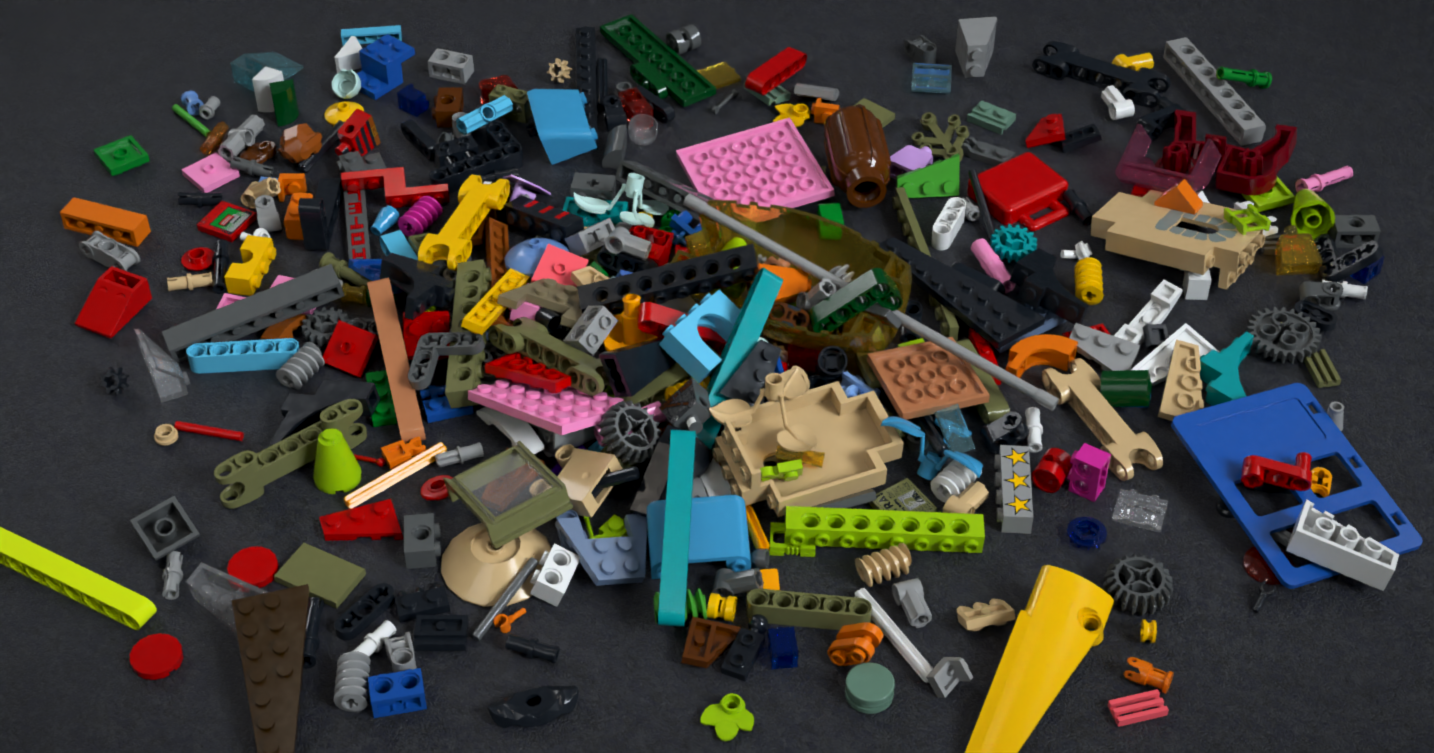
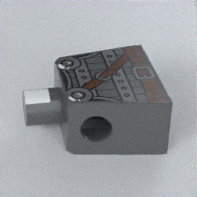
[659,378,711,434]

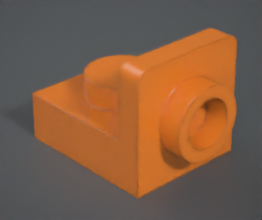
[278,173,307,202]

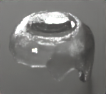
[628,114,658,146]

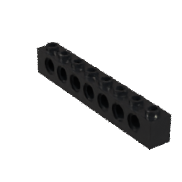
[577,244,760,315]

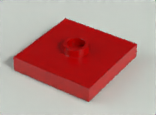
[322,320,379,378]

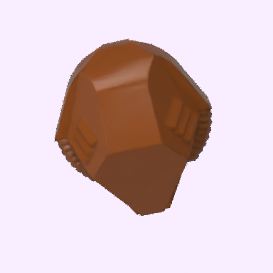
[277,123,322,163]

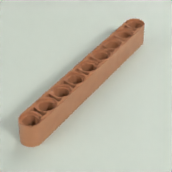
[367,277,426,444]

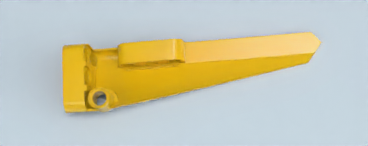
[965,565,1114,753]

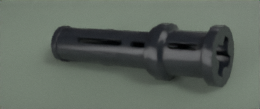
[303,597,324,669]

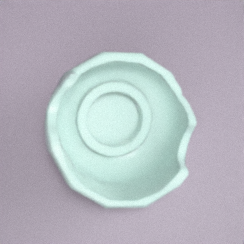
[331,69,361,99]

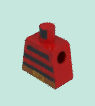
[335,109,381,157]

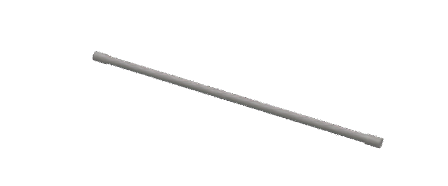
[683,193,1059,411]

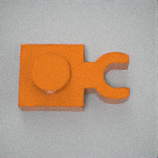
[381,437,426,469]

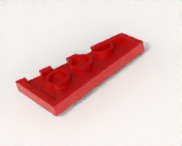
[485,352,571,393]

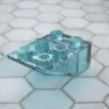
[230,52,303,92]

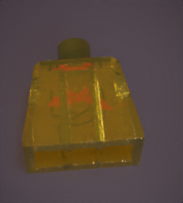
[1275,225,1323,275]

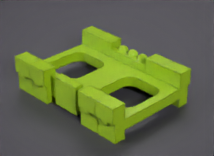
[1223,204,1271,235]
[769,522,816,557]

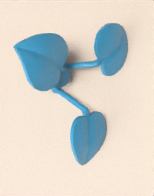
[881,416,983,481]

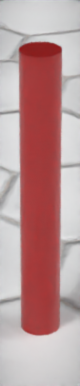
[174,421,244,441]

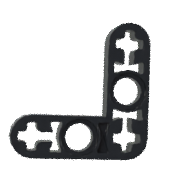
[1313,234,1383,282]

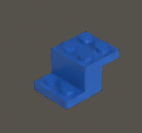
[357,34,415,100]

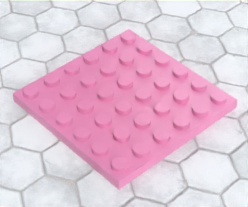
[676,118,835,230]

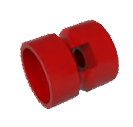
[1031,448,1073,493]

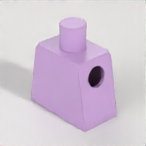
[890,145,933,179]

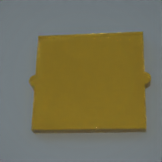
[698,62,741,89]

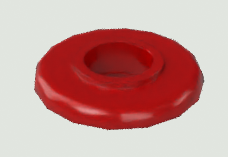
[181,247,214,271]
[420,475,454,501]

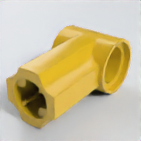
[1112,53,1154,71]

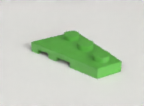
[896,154,960,198]

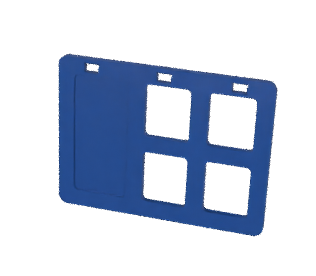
[1171,383,1423,589]

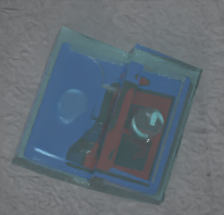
[911,63,952,94]

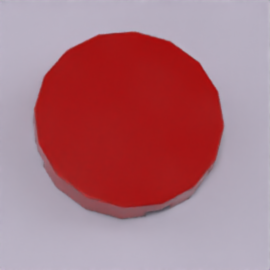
[227,547,279,590]
[129,633,183,680]

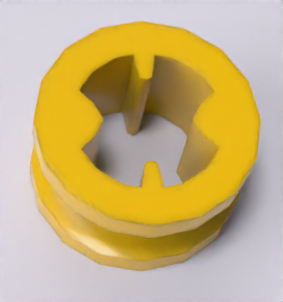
[1140,619,1157,643]

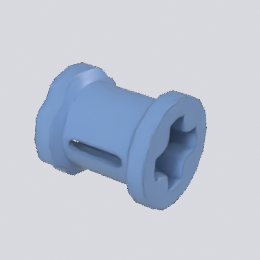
[181,90,204,116]

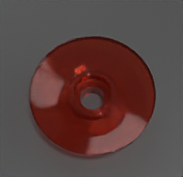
[1243,546,1294,585]

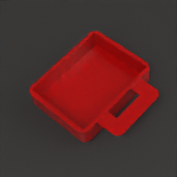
[967,152,1070,231]

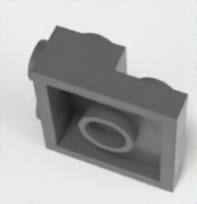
[336,151,386,173]

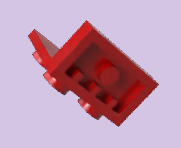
[403,311,450,360]

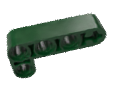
[808,268,903,335]

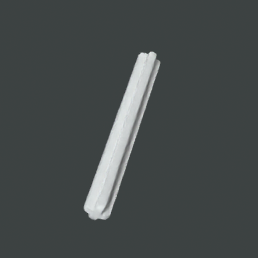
[854,588,933,683]

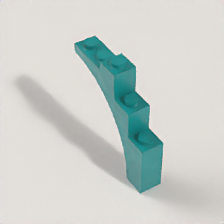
[1200,331,1254,406]

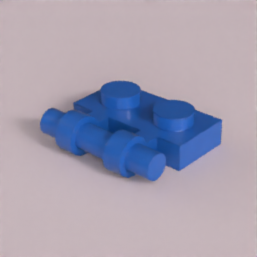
[420,385,473,423]

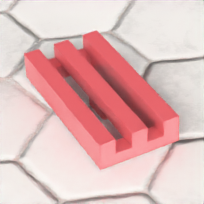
[1108,689,1169,727]

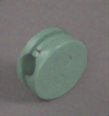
[845,662,895,714]

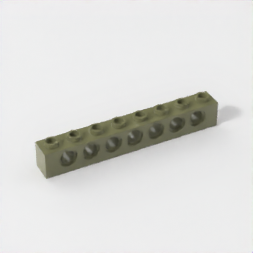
[445,259,492,408]

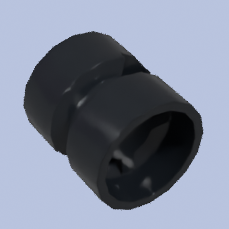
[815,346,848,382]

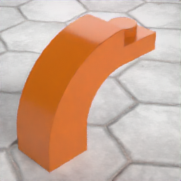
[1005,334,1078,378]

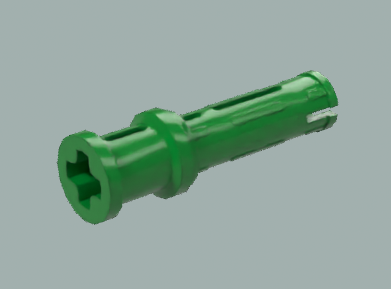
[1216,66,1272,89]

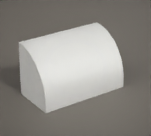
[252,66,284,112]

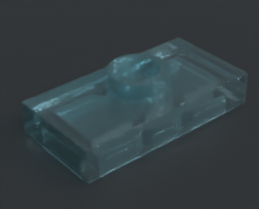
[935,404,975,453]

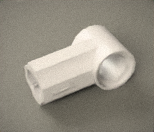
[1101,85,1135,120]

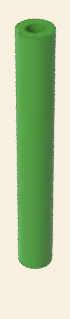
[172,104,212,137]

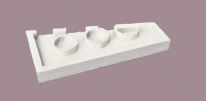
[1131,323,1220,386]

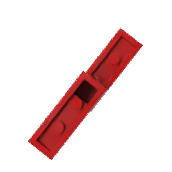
[341,167,450,208]

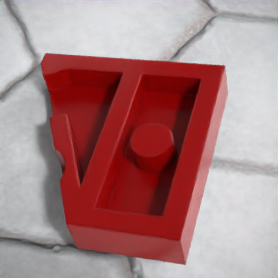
[1025,113,1066,148]

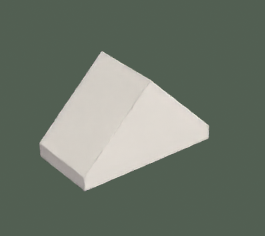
[334,36,363,73]

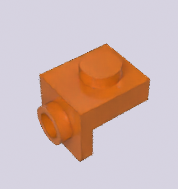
[811,97,839,124]

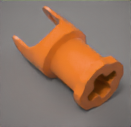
[1124,657,1174,694]

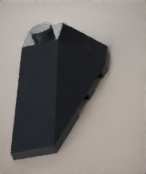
[630,425,713,517]

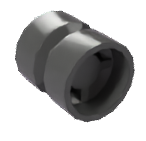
[666,24,701,55]

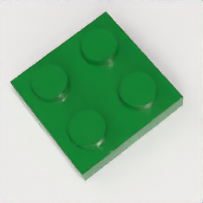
[93,135,150,176]

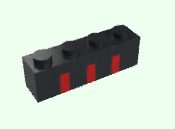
[504,196,584,246]

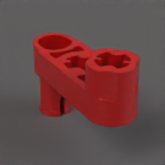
[1241,452,1312,491]

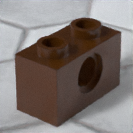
[432,87,464,127]

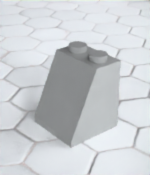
[955,17,997,78]

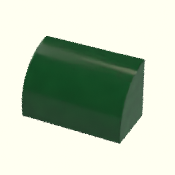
[269,79,299,127]
[1101,370,1152,407]

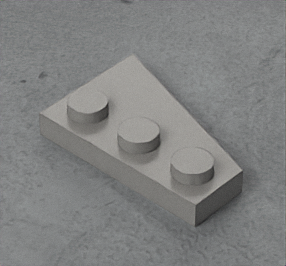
[1069,323,1140,371]

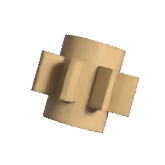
[547,58,572,83]

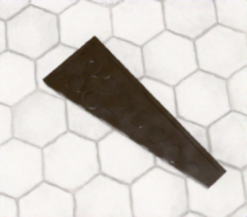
[231,584,310,753]

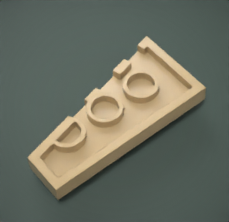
[1158,339,1204,421]

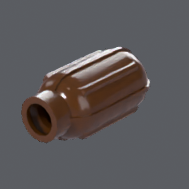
[824,104,891,208]

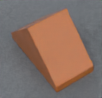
[1154,179,1203,215]

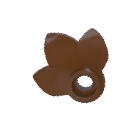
[239,141,277,164]

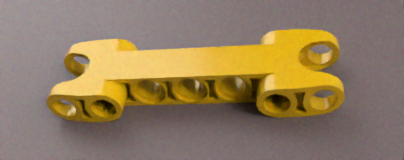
[418,174,510,271]

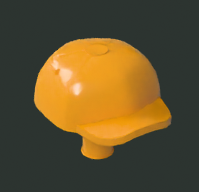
[604,294,658,351]

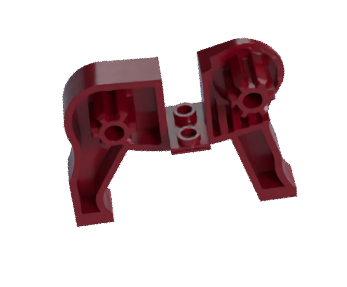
[1155,109,1297,195]

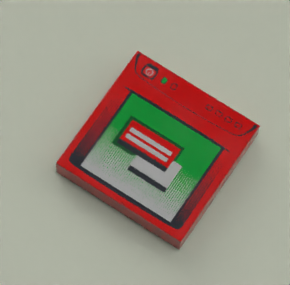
[197,201,257,242]

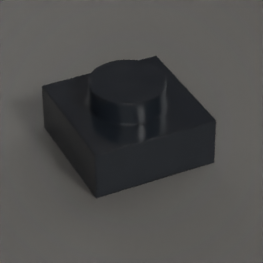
[1142,324,1169,348]

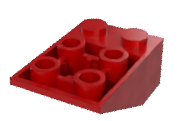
[75,266,152,338]

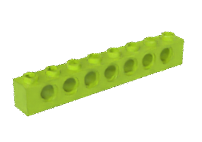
[784,506,985,553]

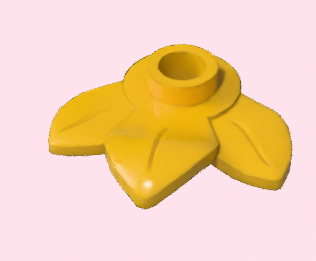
[773,104,811,128]

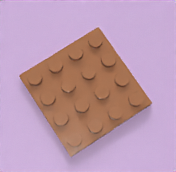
[867,337,990,420]

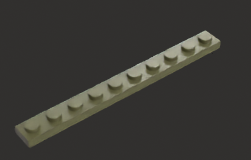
[892,187,959,341]

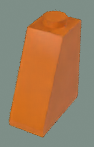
[750,263,812,306]

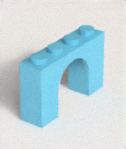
[659,290,740,383]

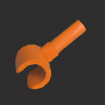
[494,608,526,633]

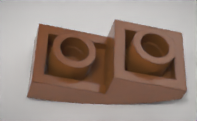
[260,314,306,340]

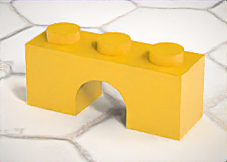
[224,235,276,296]

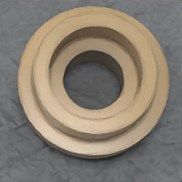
[154,424,178,446]

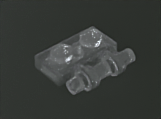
[1112,489,1169,533]

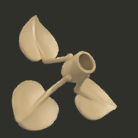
[709,367,817,452]

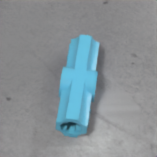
[456,95,513,136]

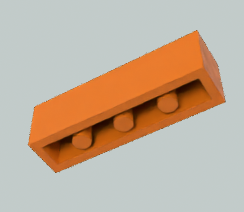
[60,197,151,247]

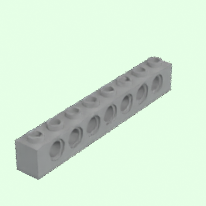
[1163,37,1266,146]

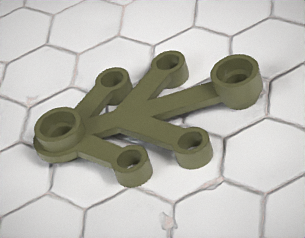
[912,112,969,162]

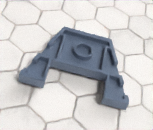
[555,514,647,586]

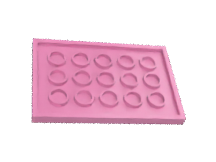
[468,379,624,435]

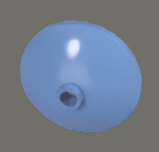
[504,238,569,278]

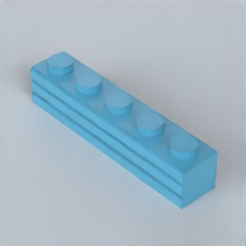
[341,25,402,46]

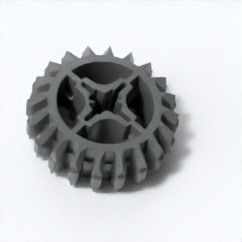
[599,400,662,465]
[1104,553,1173,616]

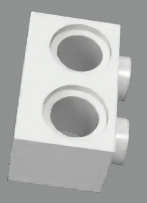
[530,544,580,607]

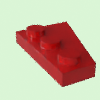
[319,499,403,541]

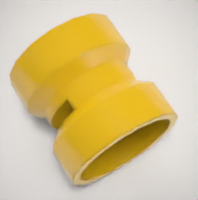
[707,593,737,622]

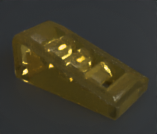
[685,229,712,259]

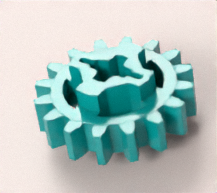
[990,224,1037,263]

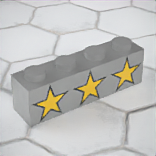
[994,445,1033,534]

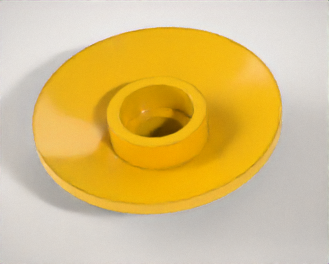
[324,101,364,126]

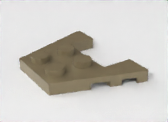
[497,278,583,328]

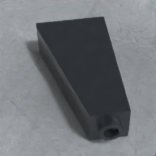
[599,337,676,397]

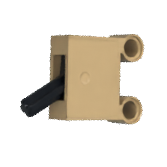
[529,444,640,518]

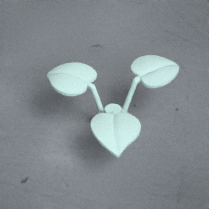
[573,173,669,227]

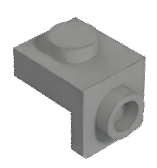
[926,657,973,698]

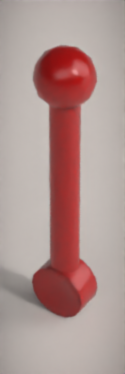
[354,454,386,467]

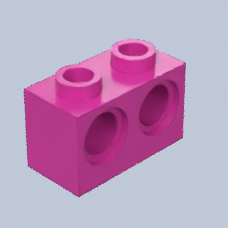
[1067,443,1111,502]

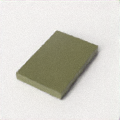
[274,543,366,609]

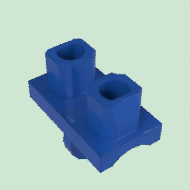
[669,210,708,249]

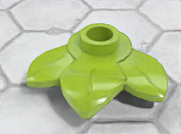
[700,693,754,741]

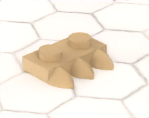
[957,598,1015,631]

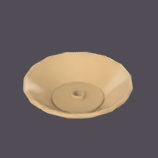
[441,523,552,607]

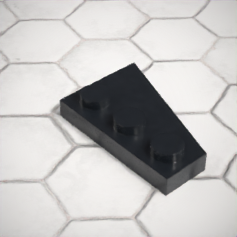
[716,340,781,407]

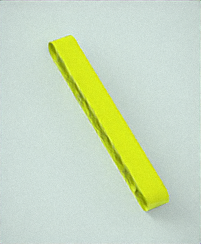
[0,527,157,630]

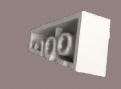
[1286,499,1399,591]

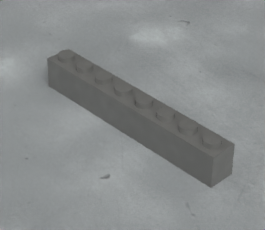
[162,264,345,364]

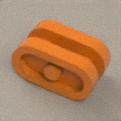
[827,622,883,666]

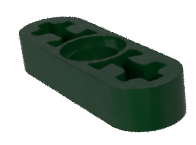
[630,62,668,99]

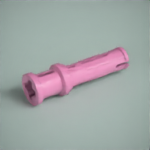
[1295,165,1353,192]

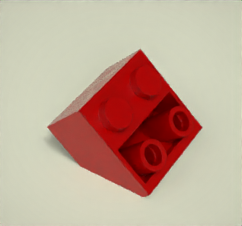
[624,225,674,267]

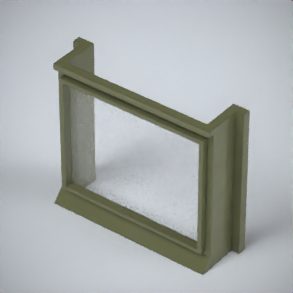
[443,441,573,549]

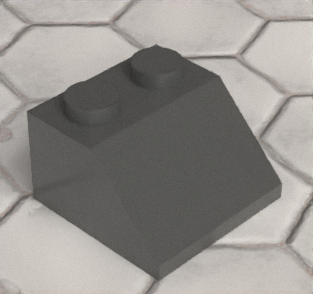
[130,496,200,561]

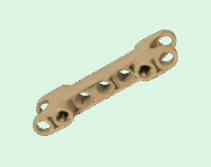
[1042,358,1163,481]

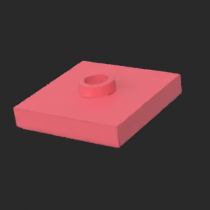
[531,244,589,287]

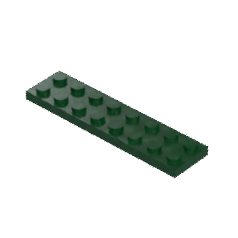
[600,14,716,107]

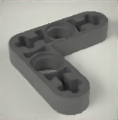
[408,332,485,390]

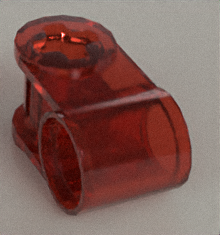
[479,75,518,104]

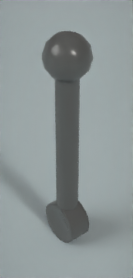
[712,89,738,114]

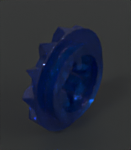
[1067,517,1107,550]

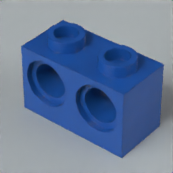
[368,668,427,718]

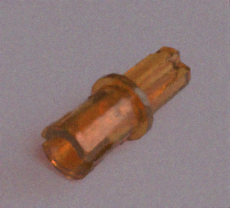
[200,121,229,156]

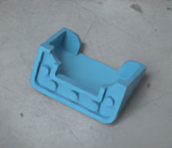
[527,89,598,165]
[646,495,751,579]

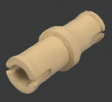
[167,272,213,292]

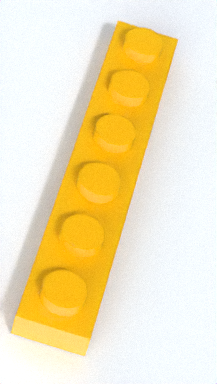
[461,268,530,335]

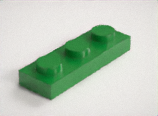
[366,370,397,427]

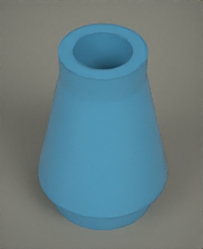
[370,205,399,236]

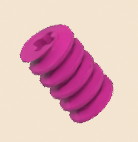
[398,196,443,237]

